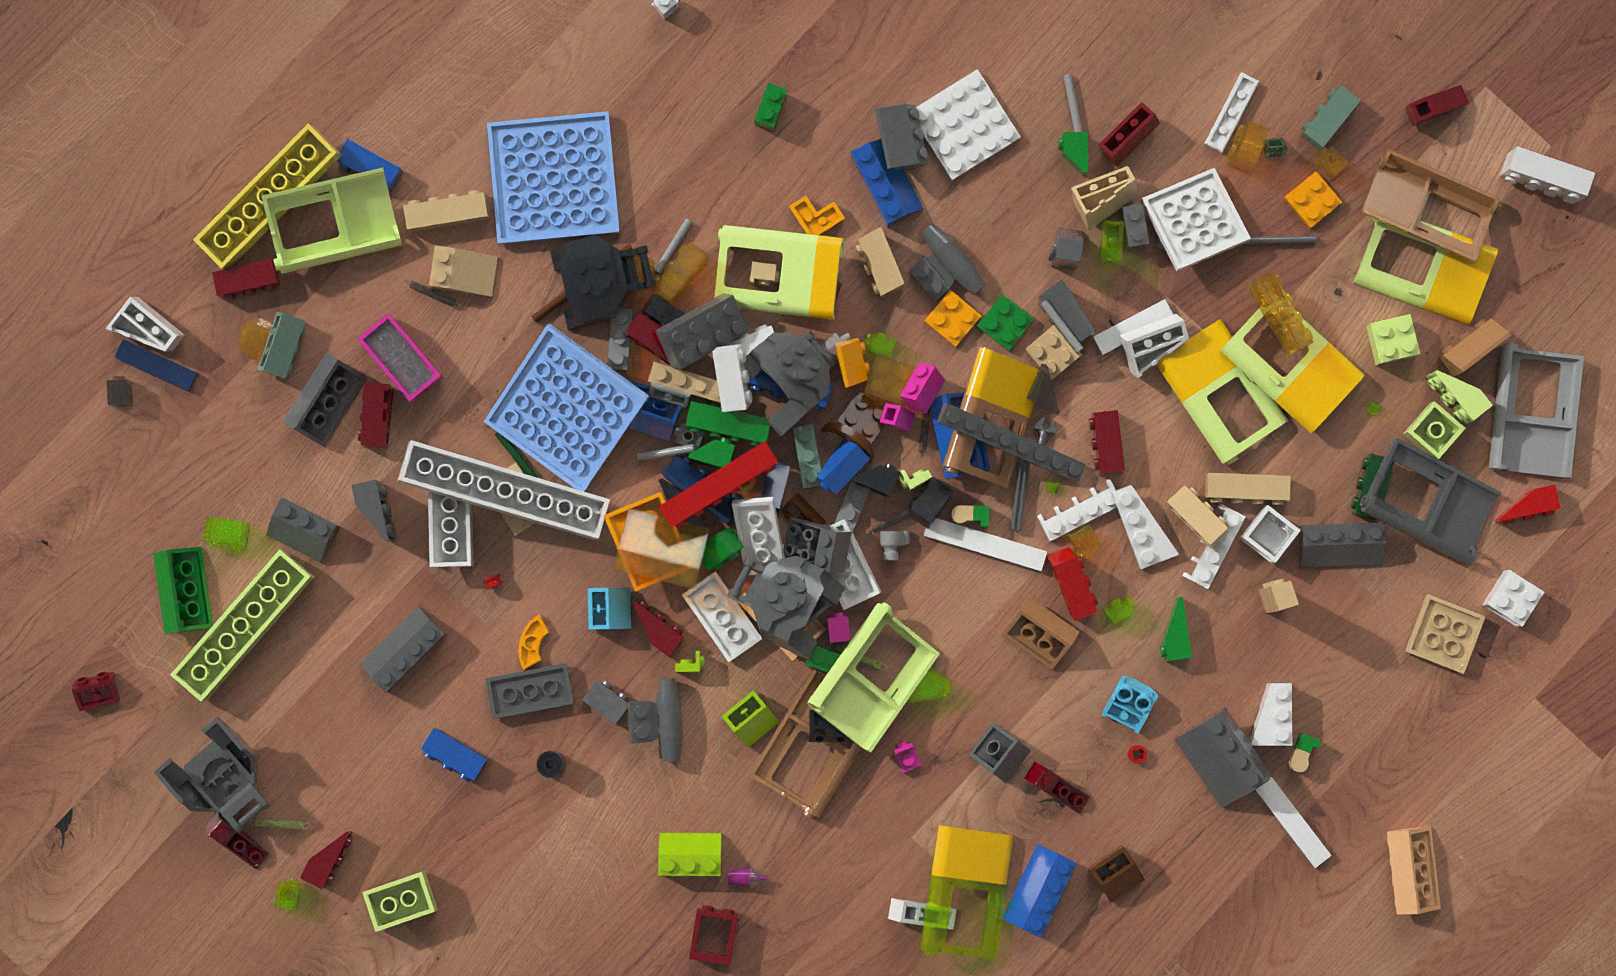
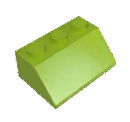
[658,833,722,876]

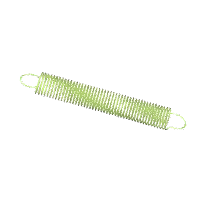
[830,643,887,670]
[249,819,310,830]

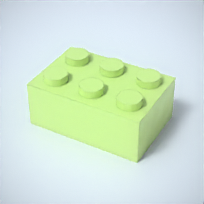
[362,871,438,932]

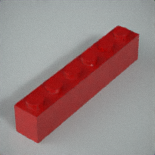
[659,441,778,529]

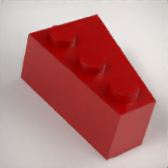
[1046,547,1098,621]

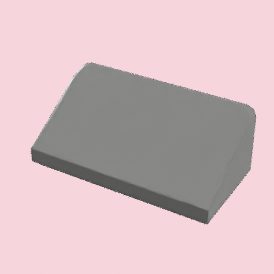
[648,382,691,408]

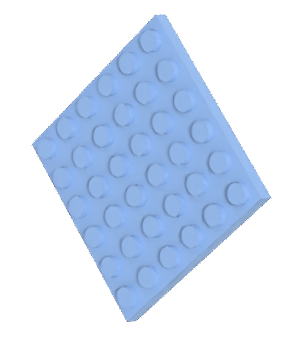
[487,111,620,245]
[484,323,649,492]

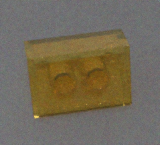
[651,242,709,305]

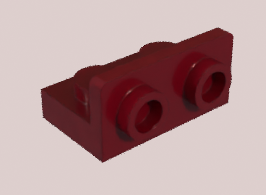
[72,672,120,712]

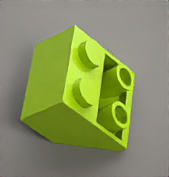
[721,690,780,748]

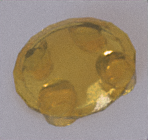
[238,318,273,359]

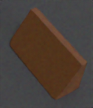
[781,493,826,525]

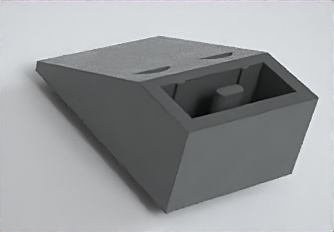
[351,479,396,543]
[783,518,852,573]

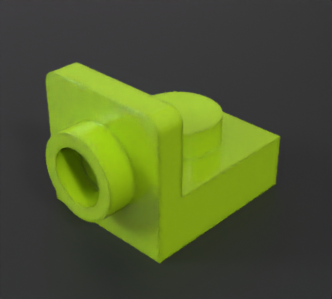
[675,651,705,673]

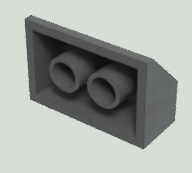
[875,104,928,171]
[1038,280,1095,344]
[266,497,340,563]

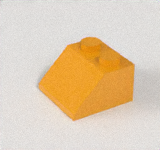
[834,338,870,388]

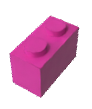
[900,363,945,413]

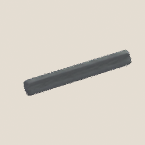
[1011,458,1030,531]

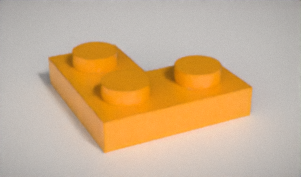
[789,195,845,236]

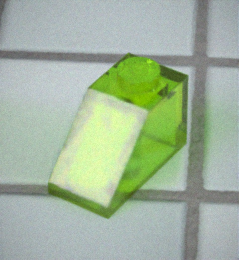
[907,667,952,703]

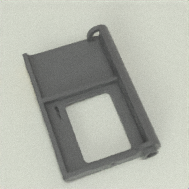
[1360,438,1502,566]

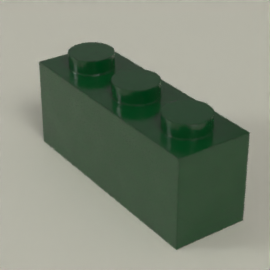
[1351,453,1394,520]

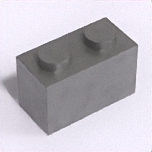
[1120,203,1149,250]
[582,680,629,725]

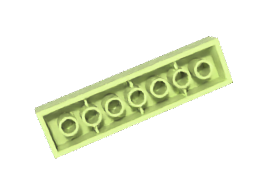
[170,549,314,702]

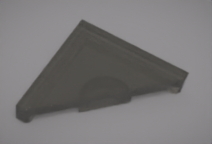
[1027,364,1060,415]

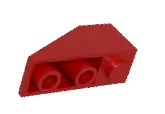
[1495,485,1561,525]

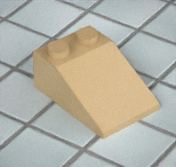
[429,245,498,297]

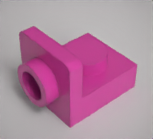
[893,740,921,773]

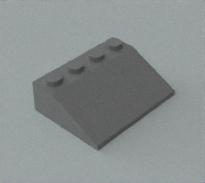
[1174,707,1272,808]

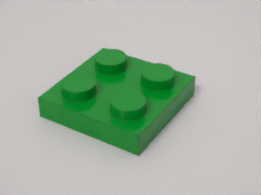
[977,294,1034,352]

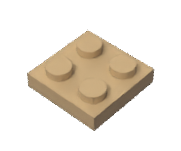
[1026,324,1082,380]

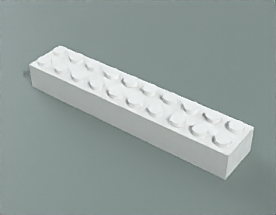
[397,440,610,540]

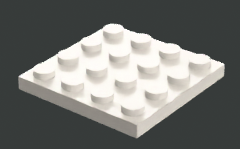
[916,69,1021,181]
[1141,168,1251,272]

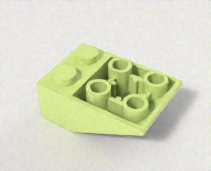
[1426,370,1493,424]

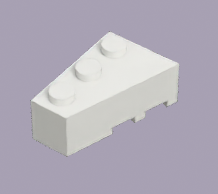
[106,297,185,351]
[1120,314,1189,378]
[1249,683,1292,746]

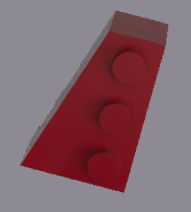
[358,382,394,449]

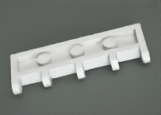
[1037,479,1117,541]
[1182,504,1246,589]

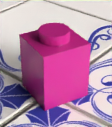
[880,403,916,432]
[827,613,850,643]

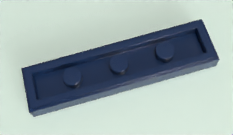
[114,339,198,392]

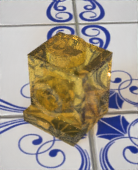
[1314,146,1350,180]
[1065,525,1101,558]

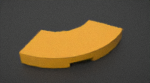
[518,614,550,670]

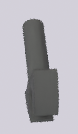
[1033,417,1056,446]

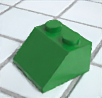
[688,438,736,469]

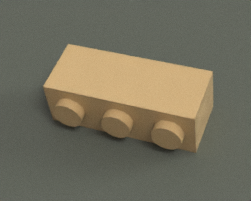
[1167,485,1229,549]

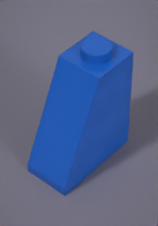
[817,439,870,494]

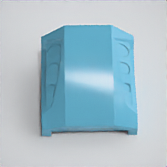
[1101,676,1158,734]

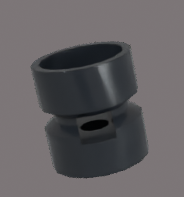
[536,750,565,778]

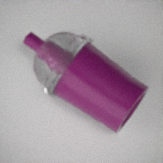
[728,867,767,888]

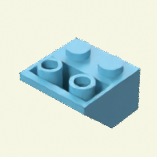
[588,588,632,630]

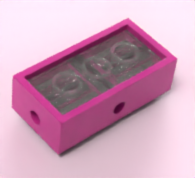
[357,313,444,404]

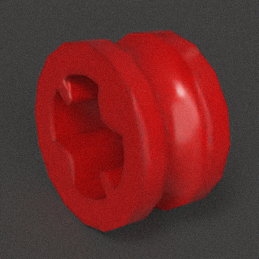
[483,574,503,590]
[1128,745,1147,764]

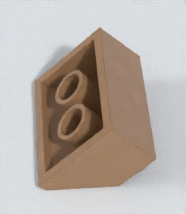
[1439,318,1511,377]
[1002,596,1080,669]

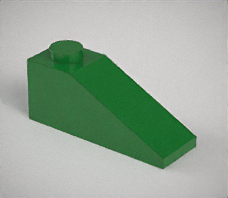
[1160,596,1192,661]

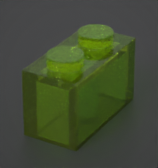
[1099,220,1124,265]
[202,516,251,551]

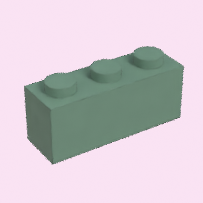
[1301,85,1361,151]
[257,312,305,379]
[793,424,821,490]

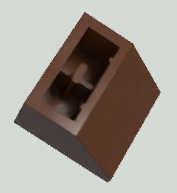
[1088,845,1145,903]

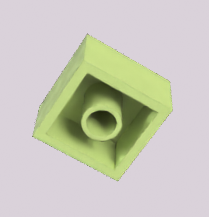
[1366,314,1420,366]
[1403,401,1465,459]

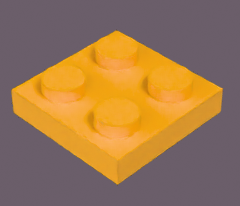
[1284,171,1342,229]
[924,290,982,347]

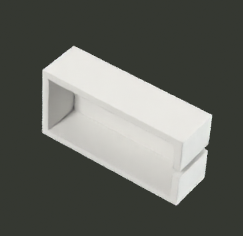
[1500,146,1595,204]

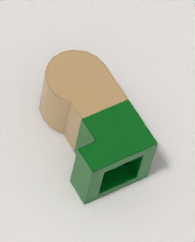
[951,505,989,528]
[1288,733,1321,772]

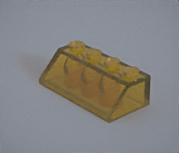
[1247,271,1313,357]

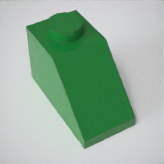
[1058,132,1088,176]

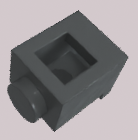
[673,423,706,450]

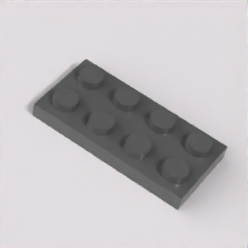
[485,663,574,719]

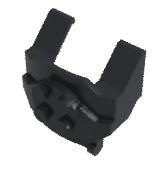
[550,235,656,330]

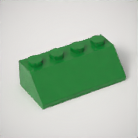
[686,401,771,446]
[153,547,213,635]

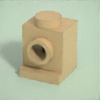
[750,262,780,286]

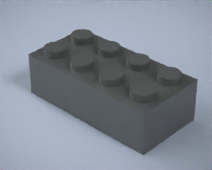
[655,293,749,369]

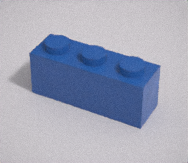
[337,138,403,192]
[421,728,489,782]

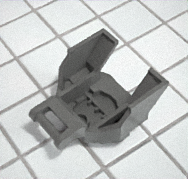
[744,331,838,436]
[727,556,845,660]
[154,717,271,833]

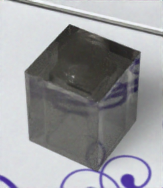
[106,376,133,407]

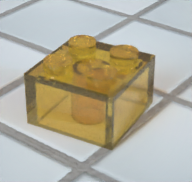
[1225,120,1270,174]
[864,354,916,407]

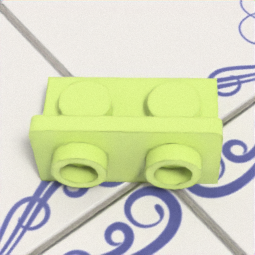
[898,469,932,492]

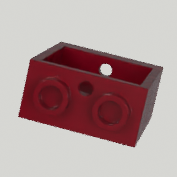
[689,905,738,966]

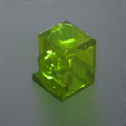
[864,332,896,359]
[1101,596,1135,626]
[274,878,301,910]

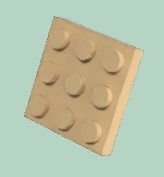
[1404,594,1485,674]

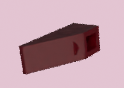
[1405,85,1469,127]
[633,600,684,658]
[1024,761,1090,814]
[204,812,269,869]
[300,831,353,889]

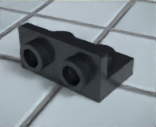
[809,710,850,743]

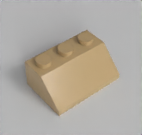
[856,227,904,298]

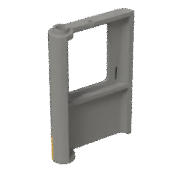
[1489,343,1584,478]

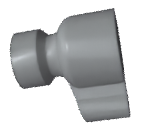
[880,531,910,560]

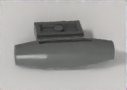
[909,223,986,301]
[627,678,683,762]

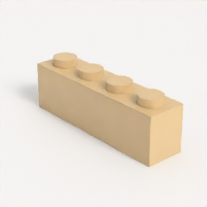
[403,190,490,232]
[648,362,721,405]
[1205,473,1291,505]
[1258,578,1299,613]

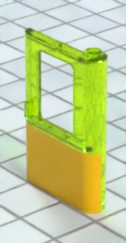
[920,825,1014,959]

